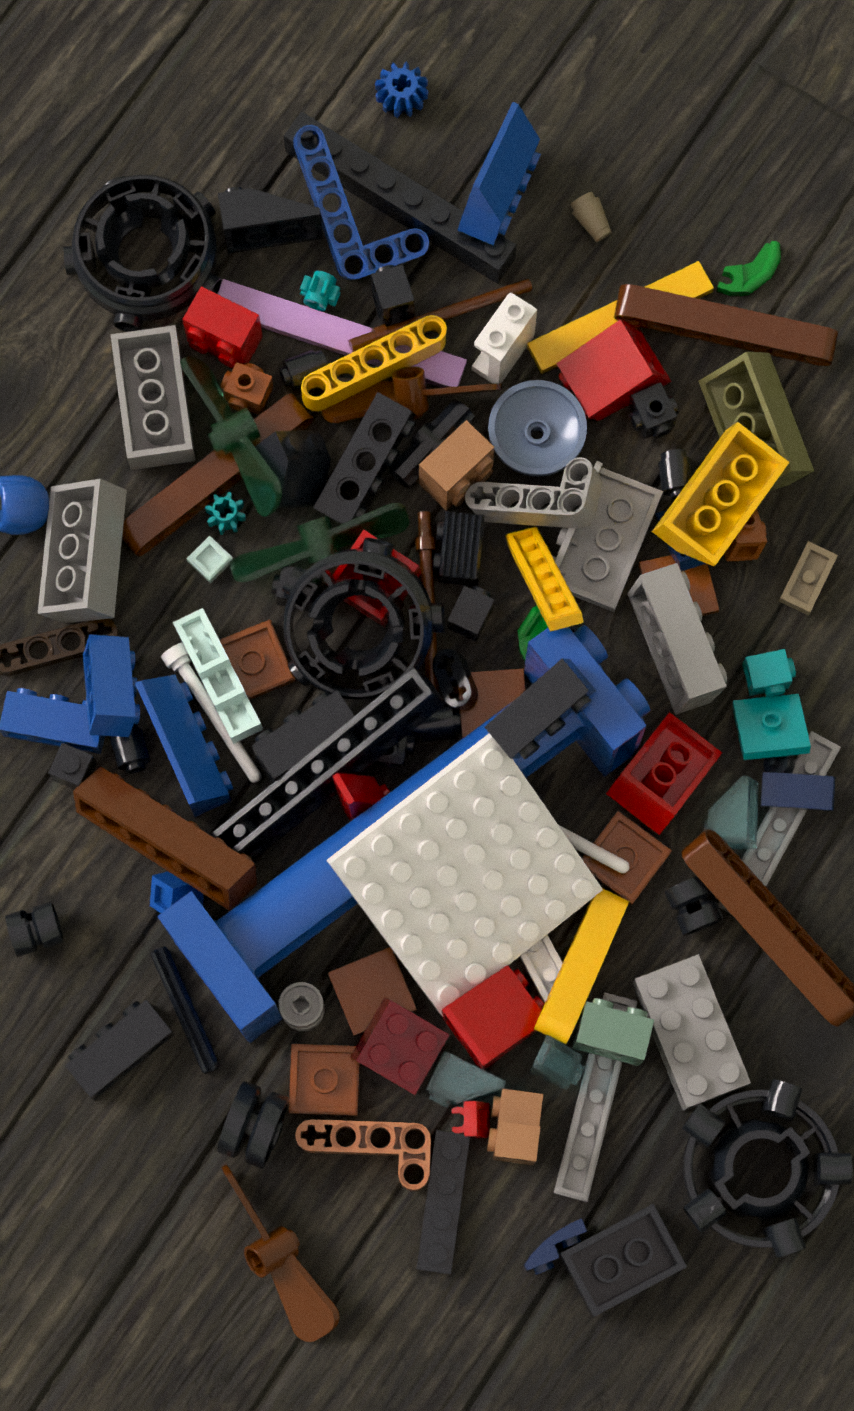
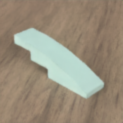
[173,608,263,744]

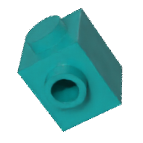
[742,649,796,697]

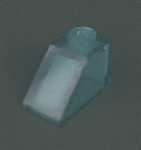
[704,776,759,849]
[529,1035,585,1090]
[426,1051,506,1108]

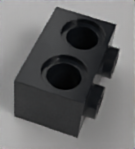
[371,265,415,327]

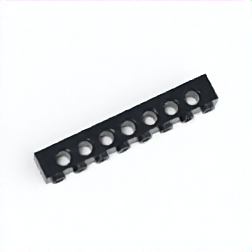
[210,668,446,861]

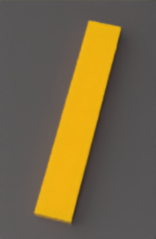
[527,261,714,374]
[505,527,584,632]

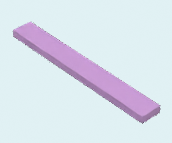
[218,279,467,388]

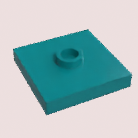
[732,694,811,760]

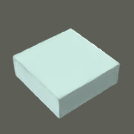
[186,536,234,583]

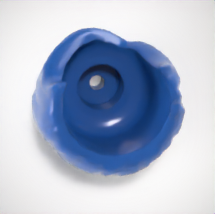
[0,475,50,535]

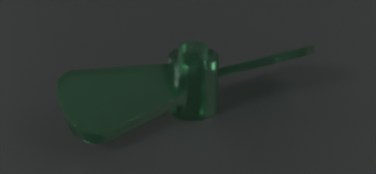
[180,356,282,517]
[230,503,410,582]

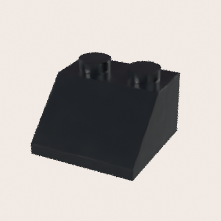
[250,430,331,509]

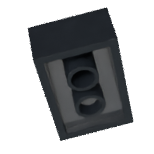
[218,187,323,254]

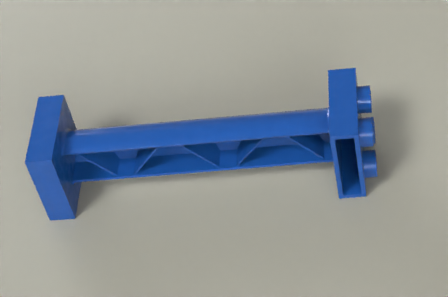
[157,625,650,1043]

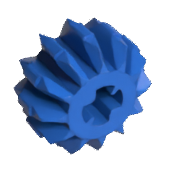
[375,61,428,118]

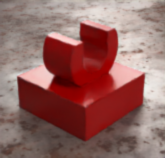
[452,1101,490,1138]

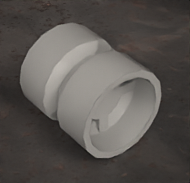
[279,982,325,1031]

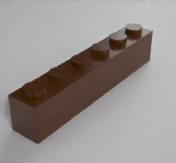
[73,766,257,911]

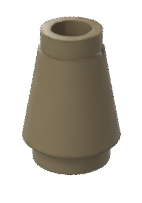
[570,192,612,242]

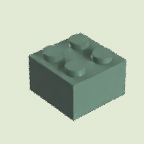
[572,998,655,1066]

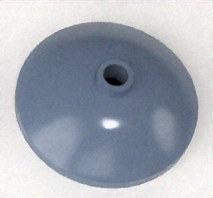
[488,380,587,476]

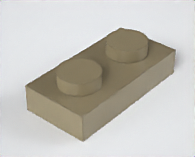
[779,541,838,616]

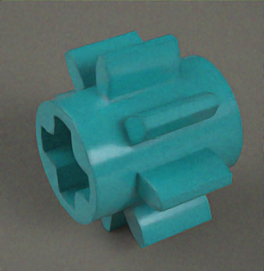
[300,271,341,311]
[205,492,246,535]

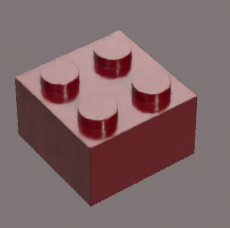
[350,998,449,1095]

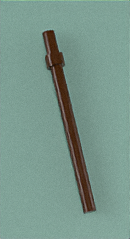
[348,279,532,352]
[415,511,439,692]

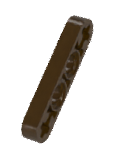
[0,618,119,676]

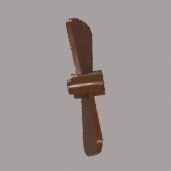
[321,367,503,423]
[221,1164,340,1342]

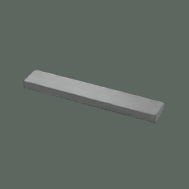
[718,731,841,914]
[554,992,637,1202]

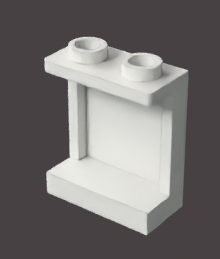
[472,293,537,384]

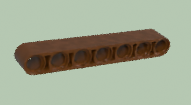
[614,284,838,366]
[122,393,314,557]
[681,829,854,1027]

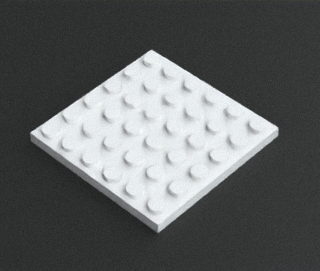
[326,733,603,1017]

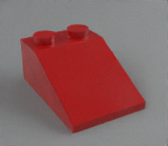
[606,712,722,835]

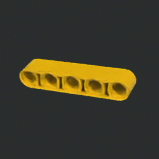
[301,315,447,412]
[534,888,629,1044]

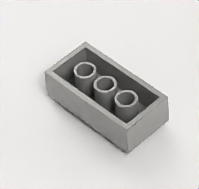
[110,325,196,470]
[38,479,127,624]
[627,563,727,715]
[632,954,751,1111]

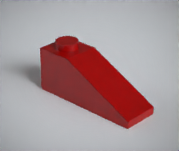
[332,773,390,822]

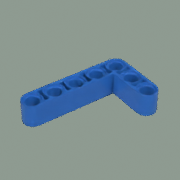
[293,125,429,280]

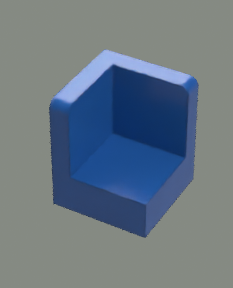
[150,871,204,913]

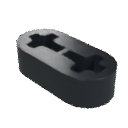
[432,649,478,710]

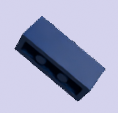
[83,634,140,737]
[0,688,105,754]

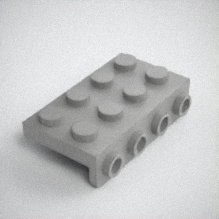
[552,461,663,612]

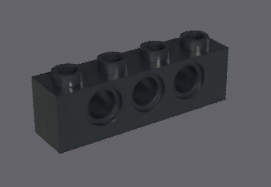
[313,392,417,529]

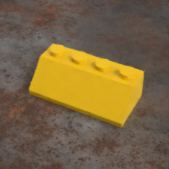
[652,422,789,566]

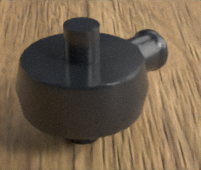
[763,755,795,774]

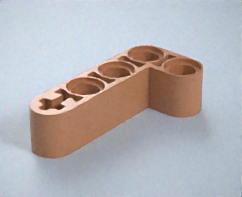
[295,1119,431,1191]

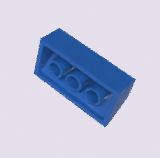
[458,102,541,245]
[135,675,234,817]

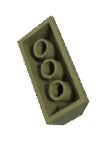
[698,352,814,491]

